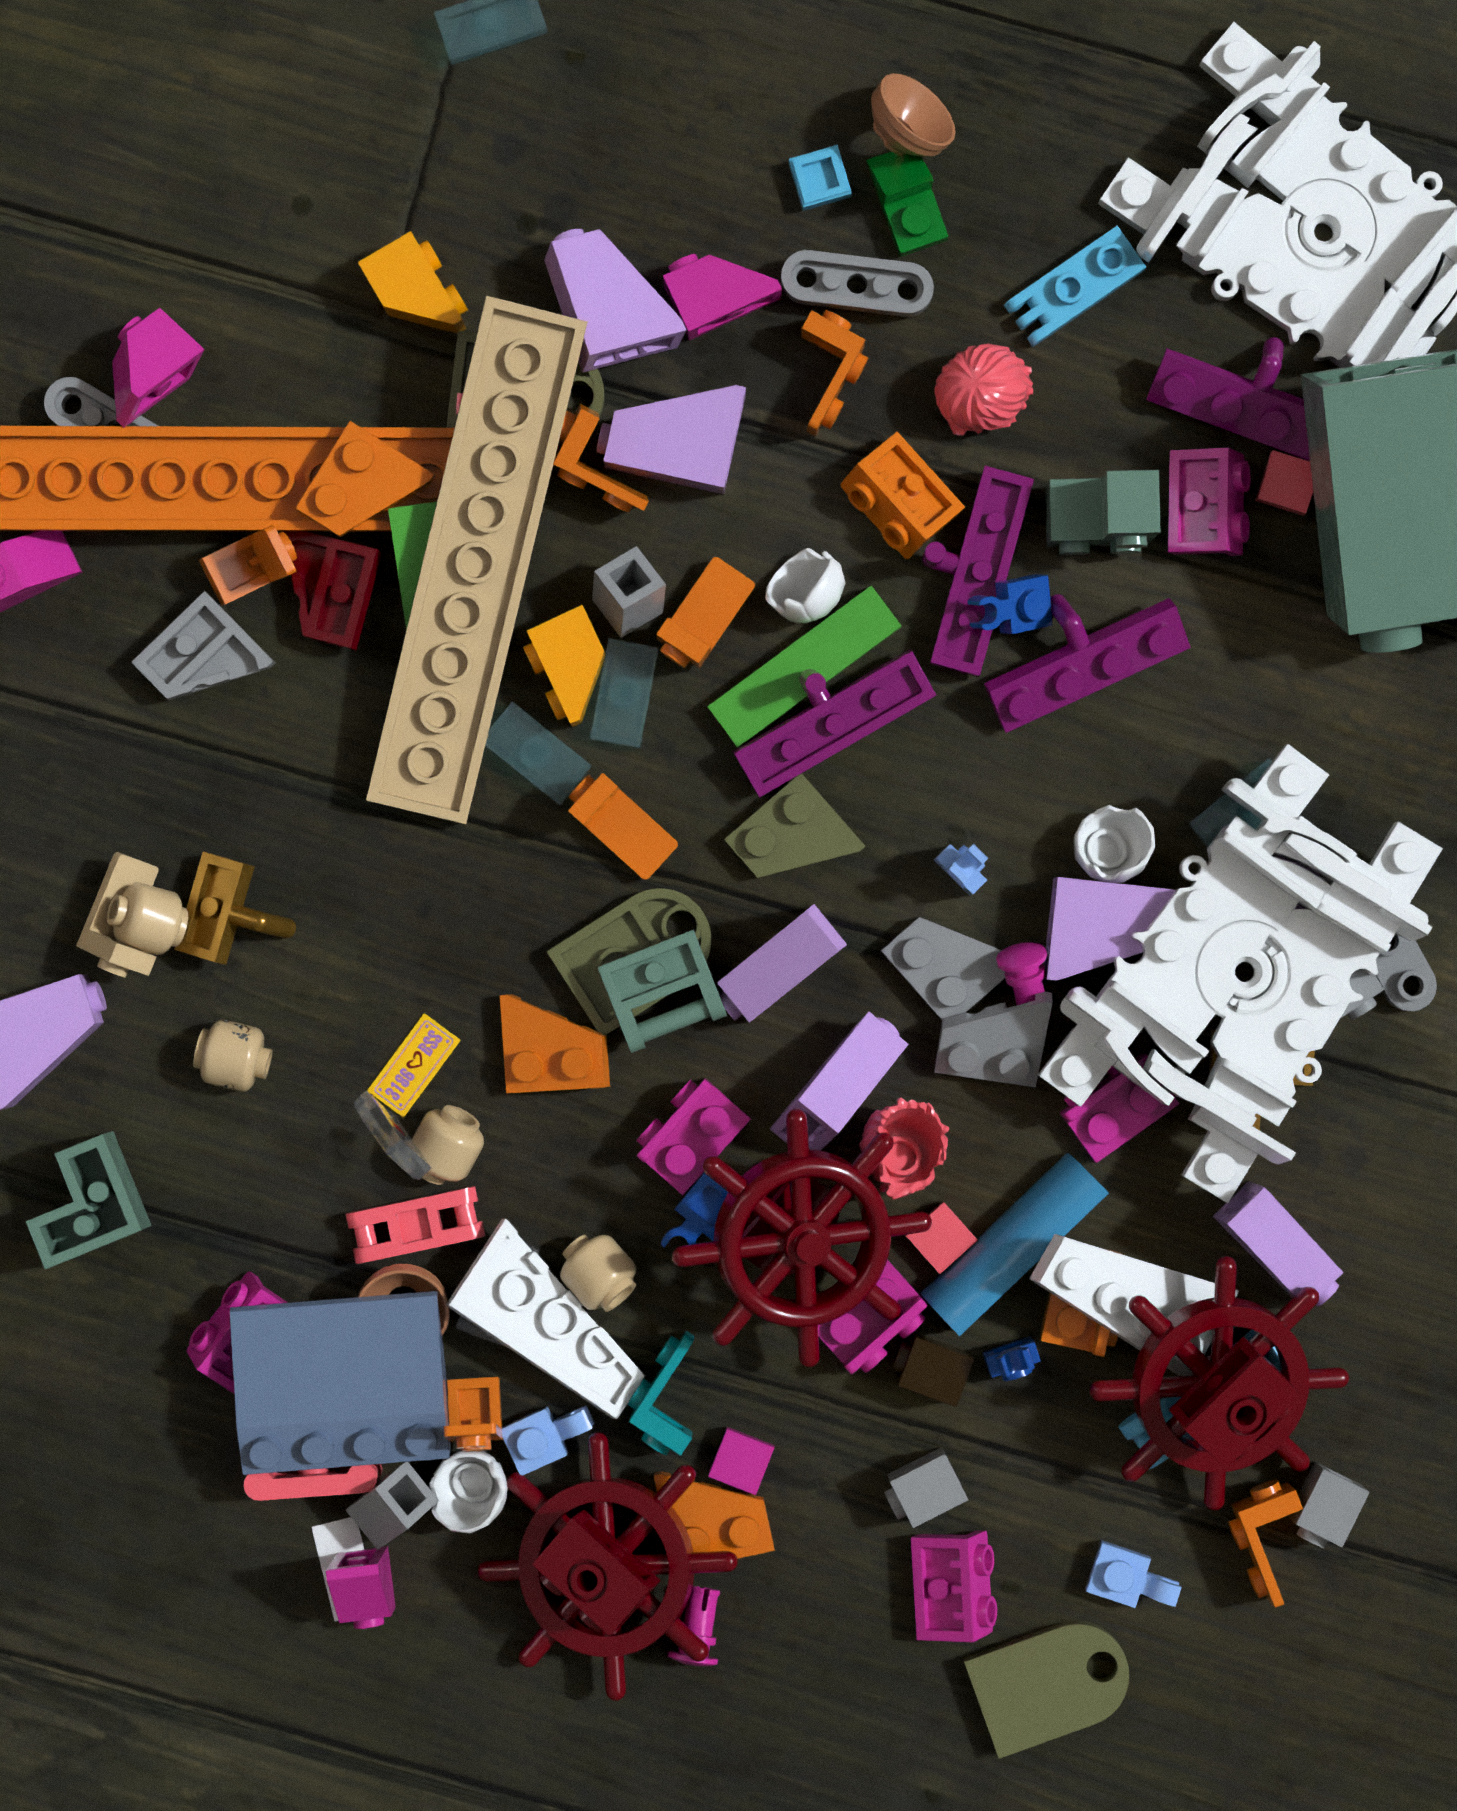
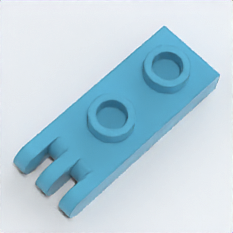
[1004,225,1146,347]

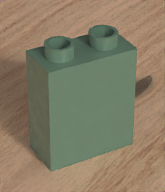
[1301,349,1457,653]

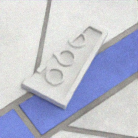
[446,1219,645,1419]
[1030,1234,1239,1376]

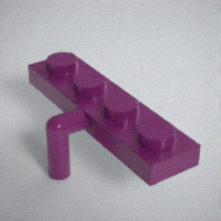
[1146,337,1310,461]
[922,466,1034,678]
[984,594,1191,733]
[732,650,937,797]

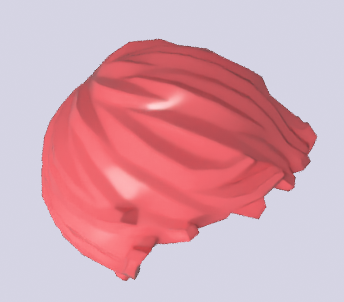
[934,343,1033,436]
[859,1097,949,1200]

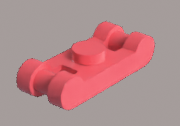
[345,1186,486,1264]
[243,1464,383,1501]

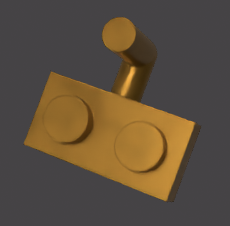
[174,852,296,965]

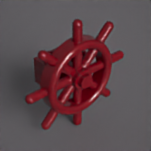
[672,1109,932,1367]
[1089,1256,1349,1510]
[478,1432,738,1701]

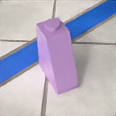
[544,229,686,373]
[596,385,746,494]
[1044,877,1176,981]
[717,904,847,1023]
[0,974,107,1110]
[770,1012,908,1151]
[1213,1181,1343,1306]

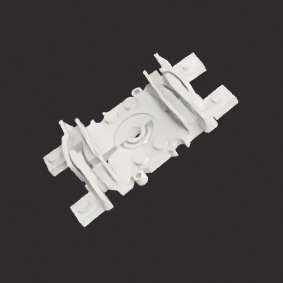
[1098,22,1457,368]
[1038,744,1443,1203]

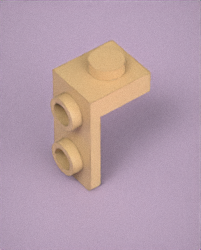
[76,852,159,978]

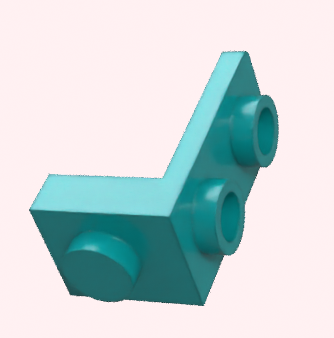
[627,1331,694,1455]

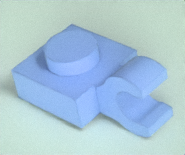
[934,844,988,896]
[502,1405,595,1476]
[1085,1540,1182,1608]

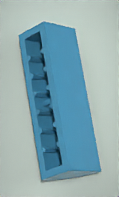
[921,1152,1109,1336]

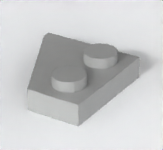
[132,591,276,700]
[880,917,1005,1020]
[935,992,1052,1087]

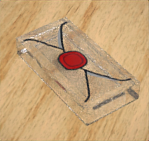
[353,1090,432,1180]

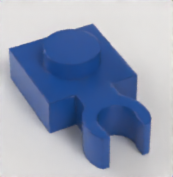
[967,574,1053,634]
[661,1173,728,1247]
[982,1336,1041,1381]

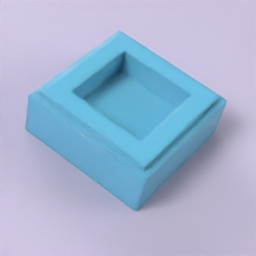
[788,145,852,211]

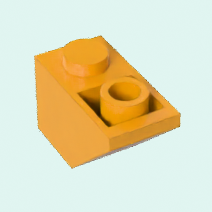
[358,231,468,334]
[523,605,606,727]

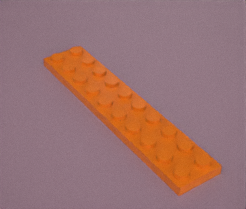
[0,426,454,532]

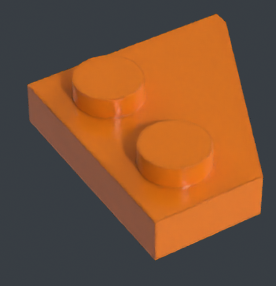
[295,421,435,537]
[500,994,610,1093]
[654,1471,775,1559]

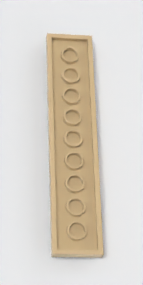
[366,296,588,824]

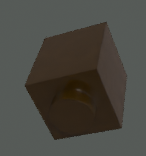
[891,1332,974,1407]

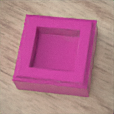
[708,1427,775,1495]

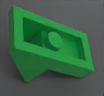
[866,152,949,257]

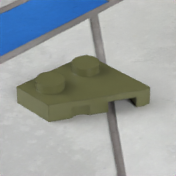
[724,773,865,878]

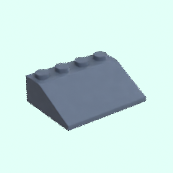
[230,1291,451,1475]

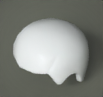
[765,548,846,623]
[1073,805,1155,883]
[429,1451,508,1534]

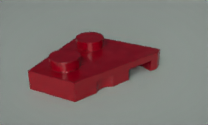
[284,531,383,651]

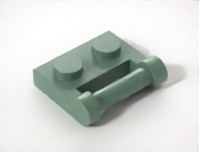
[598,930,727,1053]

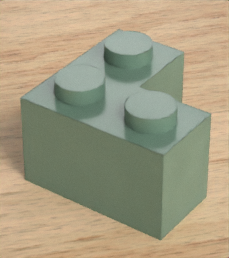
[1045,470,1160,555]
[26,1131,152,1269]

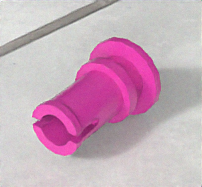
[996,942,1051,1016]
[668,1586,720,1667]

